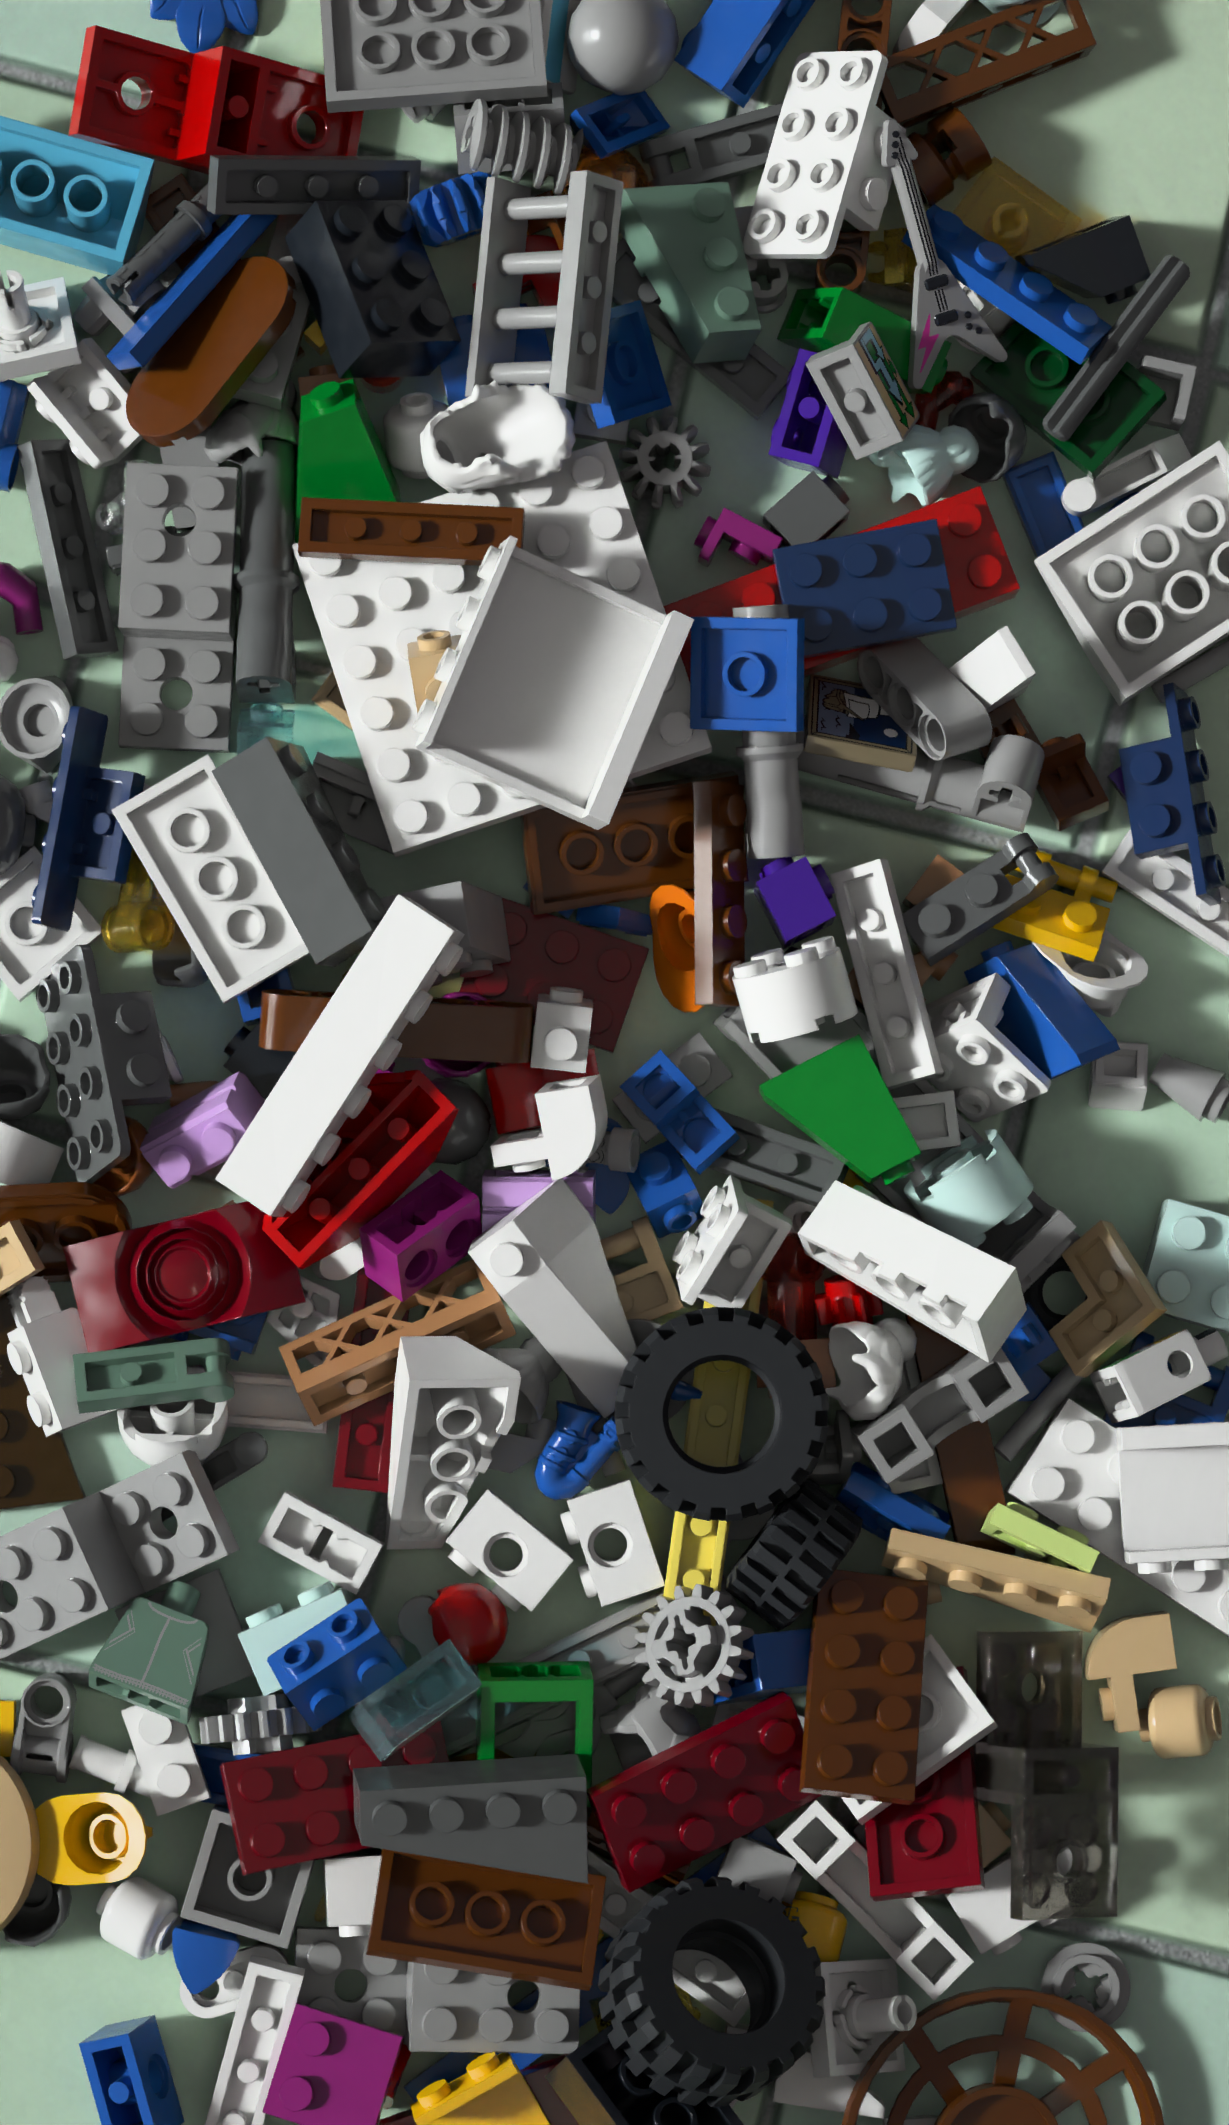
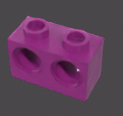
[359,1170,482,1302]

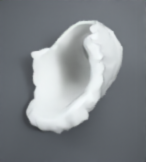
[420,380,576,494]

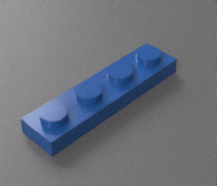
[902,204,1112,365]

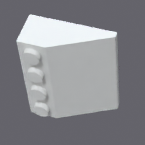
[1034,440,1229,706]

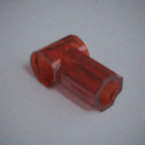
[761,1232,826,1340]

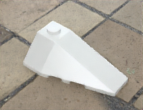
[385,1336,521,1550]

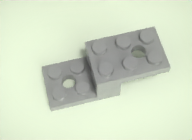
[118,462,239,753]
[0,1450,240,1659]
[294,1926,580,2054]

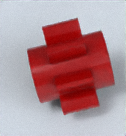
[815,1274,884,1327]

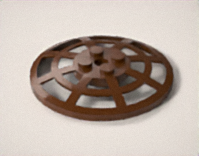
[842,1987,1164,2125]

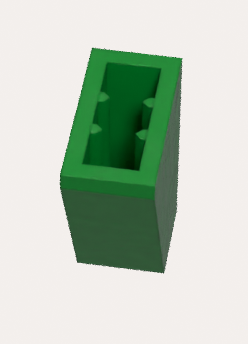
[777,287,952,394]
[294,378,401,543]
[759,1034,921,1186]

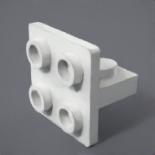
[672,1175,793,1309]

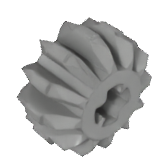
[619,415,711,510]

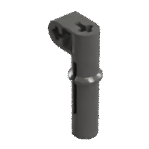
[233,440,300,704]

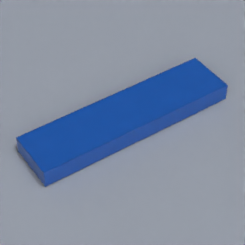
[106,215,277,370]

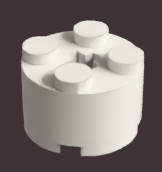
[732,936,858,1043]

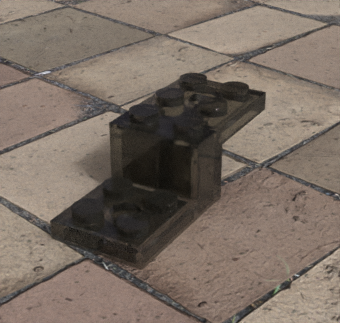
[975,1630,1119,1921]

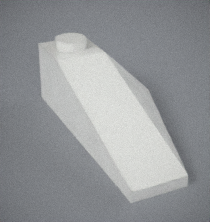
[468,1178,637,1418]

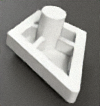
[267,1276,341,1367]

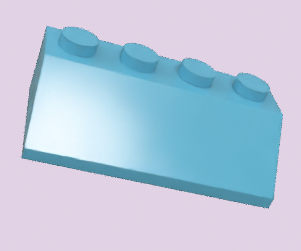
[0,116,155,276]

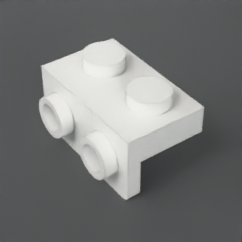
[27,337,143,469]

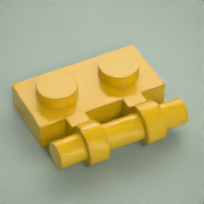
[991,849,1118,962]

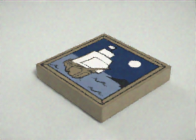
[804,674,917,772]

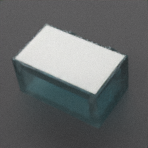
[348,1639,482,1762]

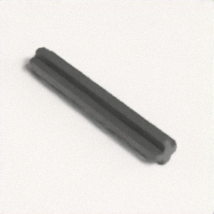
[1042,255,1190,442]

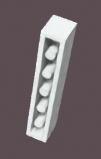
[215,894,465,1217]

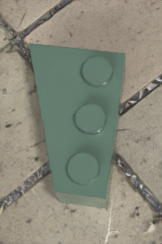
[619,182,762,364]

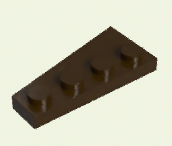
[0,1292,86,1509]

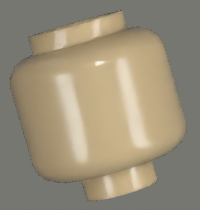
[1138,1684,1222,1759]

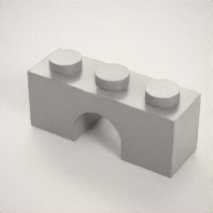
[850,1348,1029,1484]

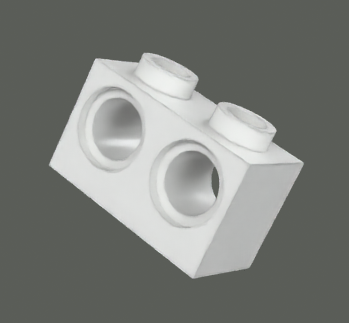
[258,1491,385,1595]

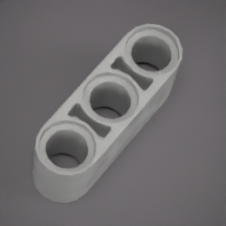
[857,638,992,761]

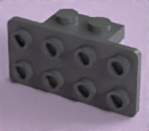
[36,944,172,1184]

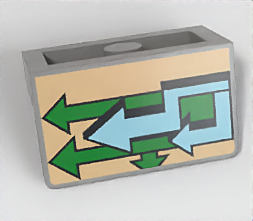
[806,321,920,460]

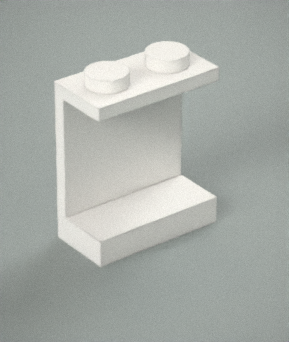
[1116,1421,1229,1574]

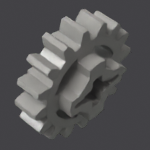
[635,1584,754,1708]
[199,1693,322,1755]

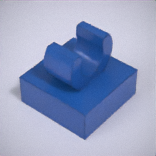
[1001,1302,1059,1376]

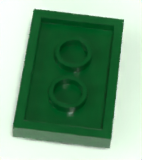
[969,321,1167,480]

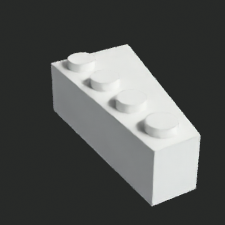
[798,1180,1027,1363]

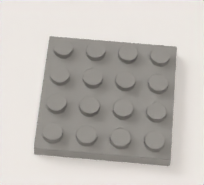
[320,0,548,113]

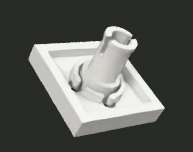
[0,270,81,382]
[811,1958,917,2078]

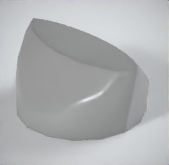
[0,675,73,773]

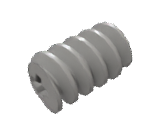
[461,98,584,195]

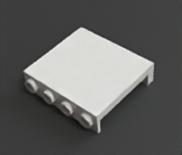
[412,535,694,830]

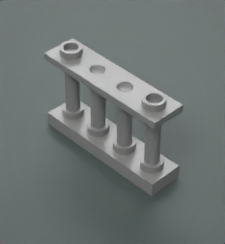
[465,170,624,404]

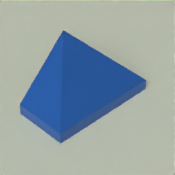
[570,91,670,160]

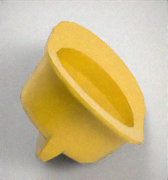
[35,1792,153,1886]

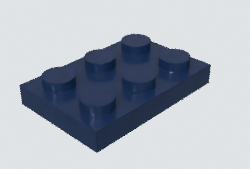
[772,519,957,659]

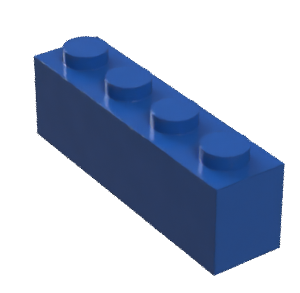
[674,0,815,108]

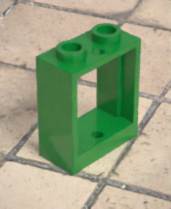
[476,1661,594,1807]

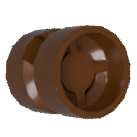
[907,105,992,208]

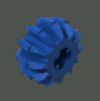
[409,171,493,248]

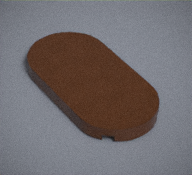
[126,256,297,447]
[0,1182,132,1283]

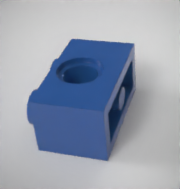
[79,2015,185,2125]

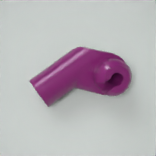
[0,562,43,635]

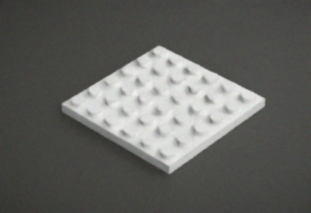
[292,440,712,857]

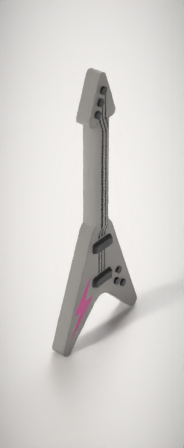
[881,119,1007,389]

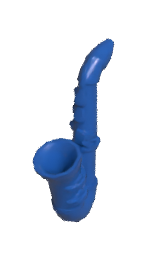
[534,1380,702,1500]

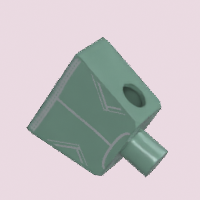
[89,1581,209,1725]

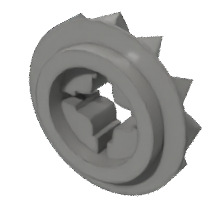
[1041,1941,1130,2032]

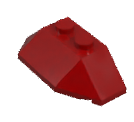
[262,1070,459,1270]

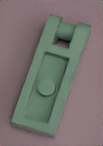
[73,1338,235,1414]

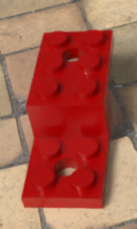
[68,25,364,175]

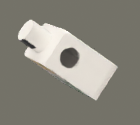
[1089,1327,1228,1424]

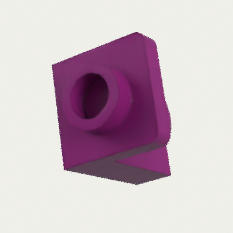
[694,508,783,567]

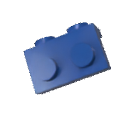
[267,1598,408,1731]

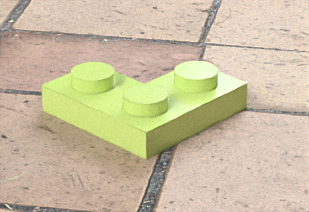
[980,1502,1100,1573]

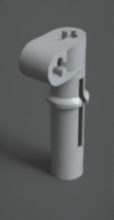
[733,604,805,859]
[796,715,1045,833]

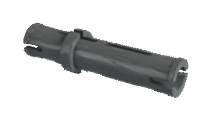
[106,183,223,306]

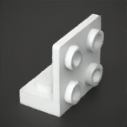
[926,972,1051,1122]

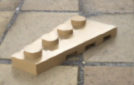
[881,1528,1111,1633]

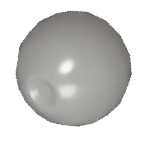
[566,0,679,96]

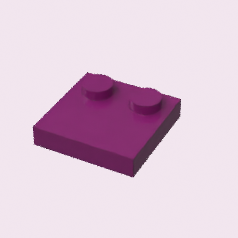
[262,2003,405,2125]

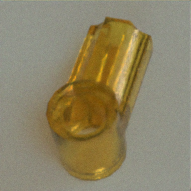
[101,848,175,954]

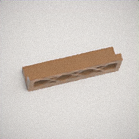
[279,1259,516,1426]

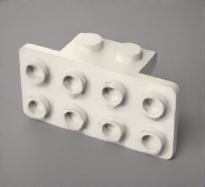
[742,50,906,259]

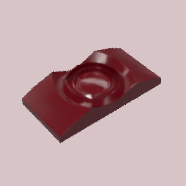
[63,1201,306,1353]

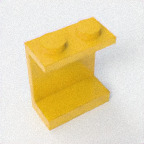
[410,2052,551,2125]

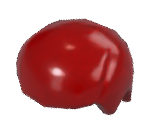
[428,1583,509,1666]

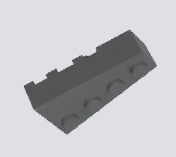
[212,737,386,967]
[353,1754,588,1884]

